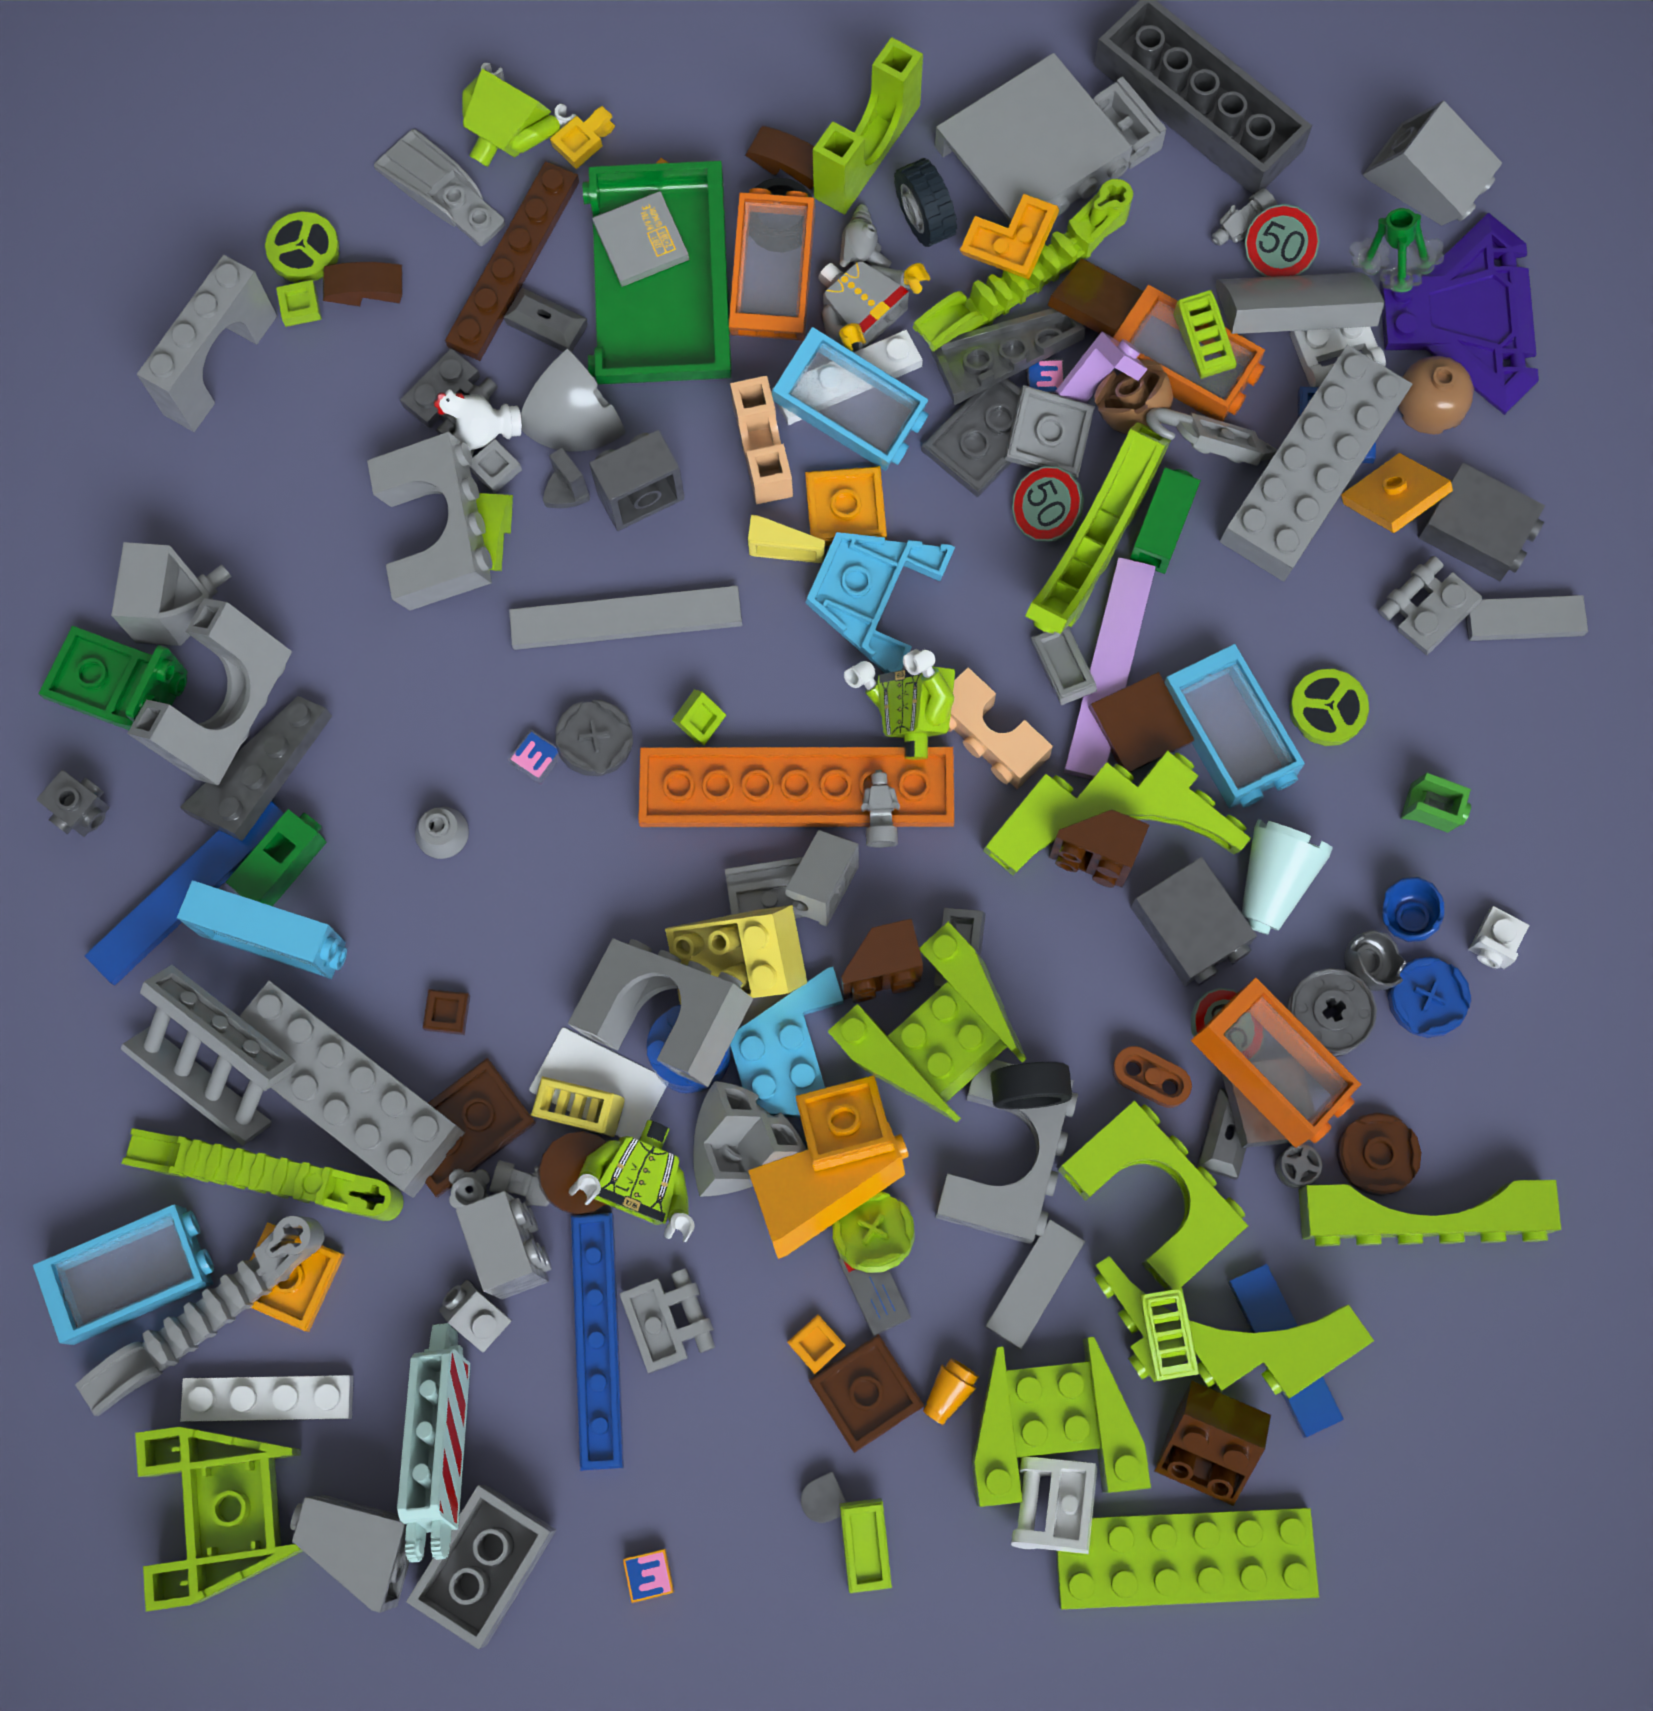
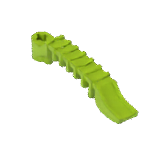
[913,179,1133,352]
[121,1128,404,1221]

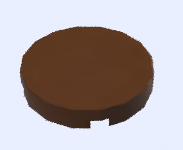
[1337,1112,1422,1196]
[537,1131,606,1215]

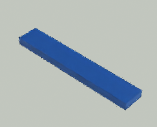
[84,801,284,986]
[571,1213,624,1471]

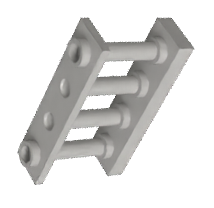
[121,965,296,1146]

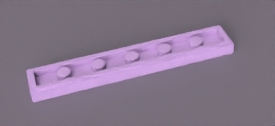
[1064,557,1156,780]

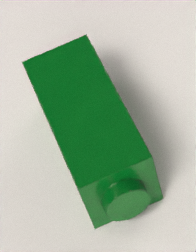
[1130,467,1201,574]
[225,809,327,906]

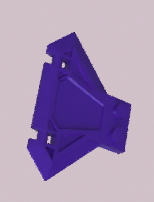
[1380,213,1539,415]

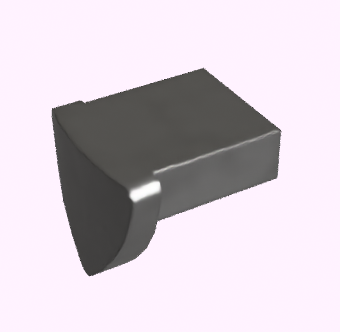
[543,447,590,508]

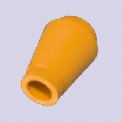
[923,1358,979,1425]

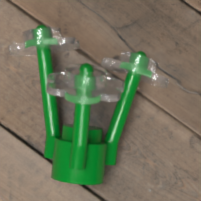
[1349,208,1444,292]

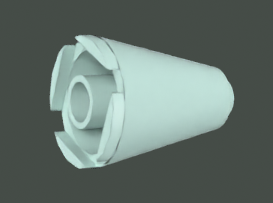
[1241,819,1333,935]

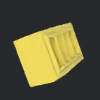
[748,514,825,563]
[531,1076,625,1137]

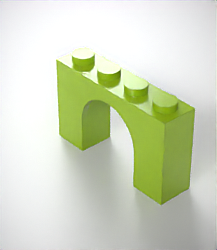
[813,37,923,215]
[1058,1100,1248,1291]

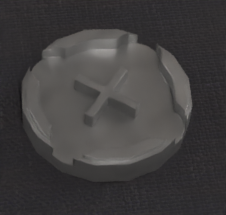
[555,700,633,776]

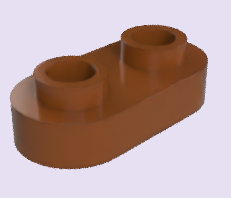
[1112,1046,1192,1108]

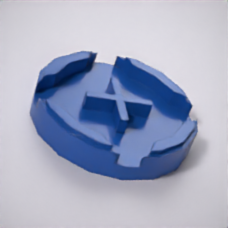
[1387,957,1471,1038]

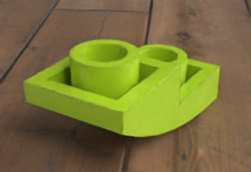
[476,493,513,571]

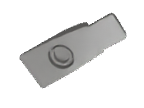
[374,129,505,246]

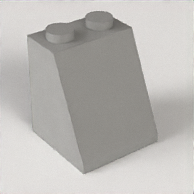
[1363,100,1502,226]
[290,1495,410,1613]

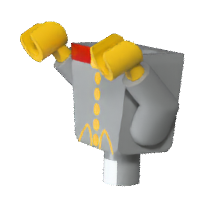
[818,262,931,352]

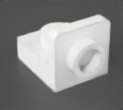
[1468,906,1530,969]

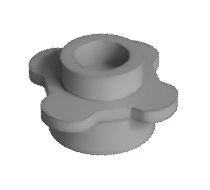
[449,1169,490,1209]

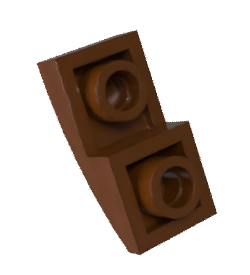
[745,126,815,190]
[323,262,402,307]

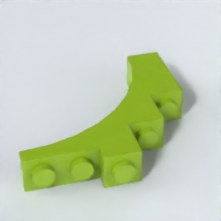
[1025,422,1171,634]
[983,751,1251,875]
[1094,1256,1374,1399]

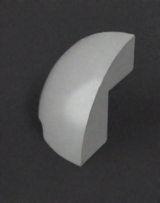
[521,348,625,452]
[693,1082,806,1197]

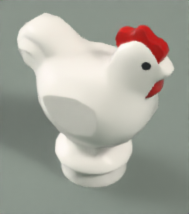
[434,389,522,455]

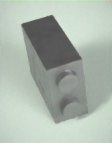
[1419,463,1545,581]
[1131,857,1257,986]

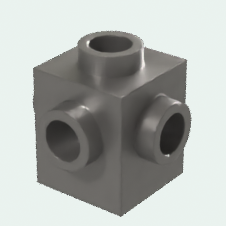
[36,769,110,837]

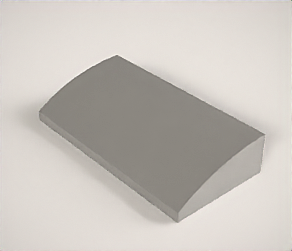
[1215,272,1384,334]

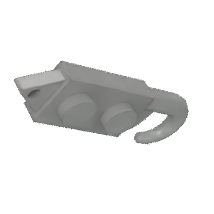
[1146,407,1278,466]

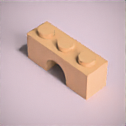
[730,376,793,505]
[948,667,1053,789]

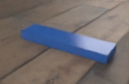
[1228,1264,1344,1438]

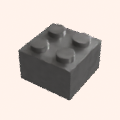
[589,430,685,531]

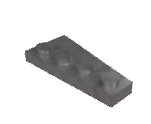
[931,308,1085,405]
[180,696,332,841]

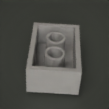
[456,1191,552,1300]
[406,1484,556,1649]

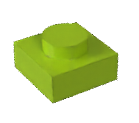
[276,280,322,327]
[672,689,726,746]

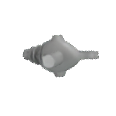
[840,204,892,268]

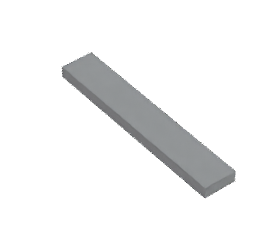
[509,586,742,650]

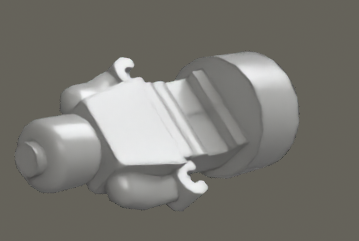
[1212,188,1278,246]
[861,770,900,848]
[489,1160,549,1206]

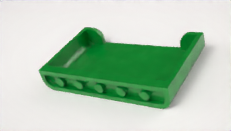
[582,161,732,385]

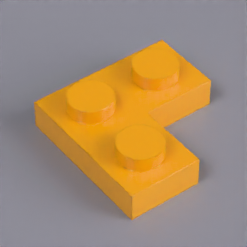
[960,194,1059,280]

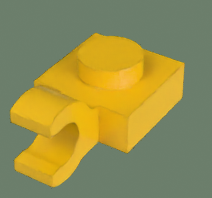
[550,106,615,169]

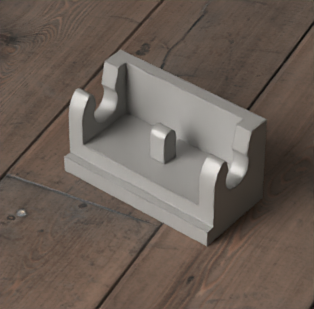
[1093,76,1167,169]
[785,830,859,927]

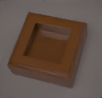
[423,989,470,1035]

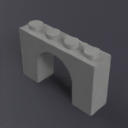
[137,254,277,432]
[367,432,492,610]
[127,598,292,785]
[568,938,753,1087]
[935,1059,1078,1244]

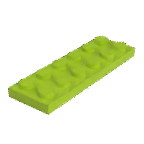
[1056,1508,1319,1610]

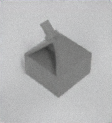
[111,542,232,646]

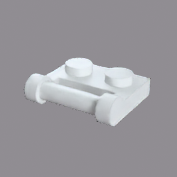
[1290,327,1386,387]
[1011,1457,1097,1554]

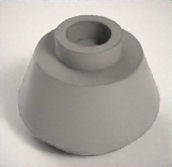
[415,806,469,859]

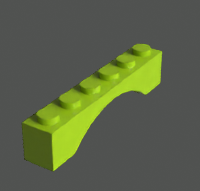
[1299,1180,1561,1247]

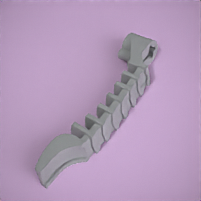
[75,1216,324,1416]

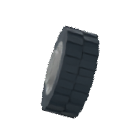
[894,158,957,247]

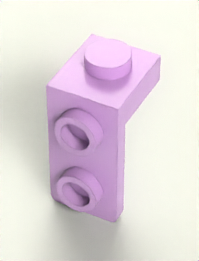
[1056,332,1147,403]

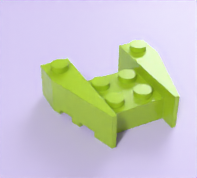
[828,921,1026,1122]
[972,1337,1151,1507]
[135,1427,303,1612]

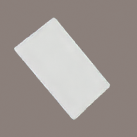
[529,1028,667,1140]

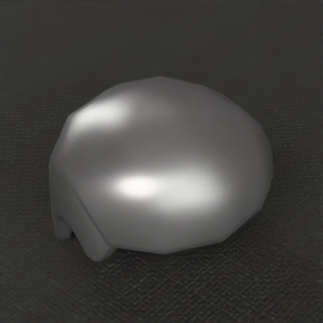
[1344,929,1406,991]

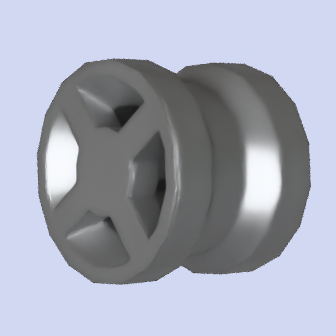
[1275,1144,1322,1189]

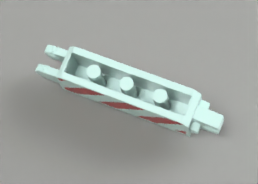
[397,1323,470,1562]

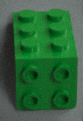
[38,626,188,731]

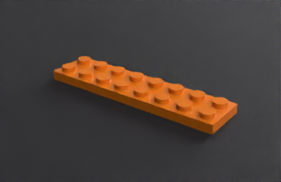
[639,747,954,827]

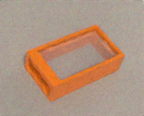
[729,188,815,341]
[1113,284,1265,422]
[1191,977,1361,1148]

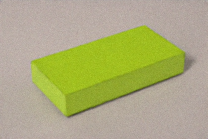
[839,1498,892,1593]

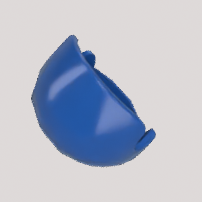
[1382,877,1444,942]

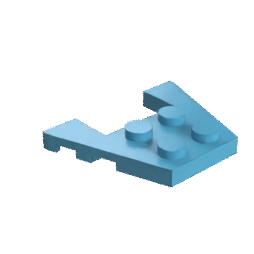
[805,532,955,674]
[730,967,843,1117]

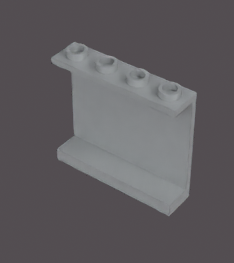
[935,53,1132,227]

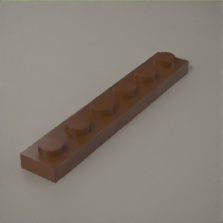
[445,161,579,361]

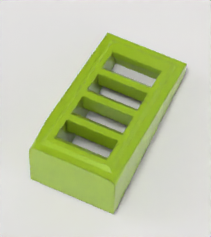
[1173,290,1237,379]
[1140,1288,1199,1381]

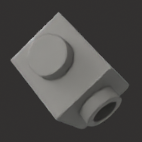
[439,1280,511,1353]

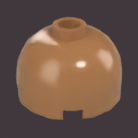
[1398,356,1474,435]
[1094,360,1173,435]

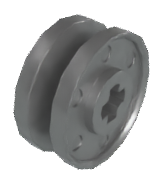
[1286,968,1377,1057]

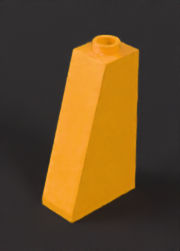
[748,1122,909,1259]

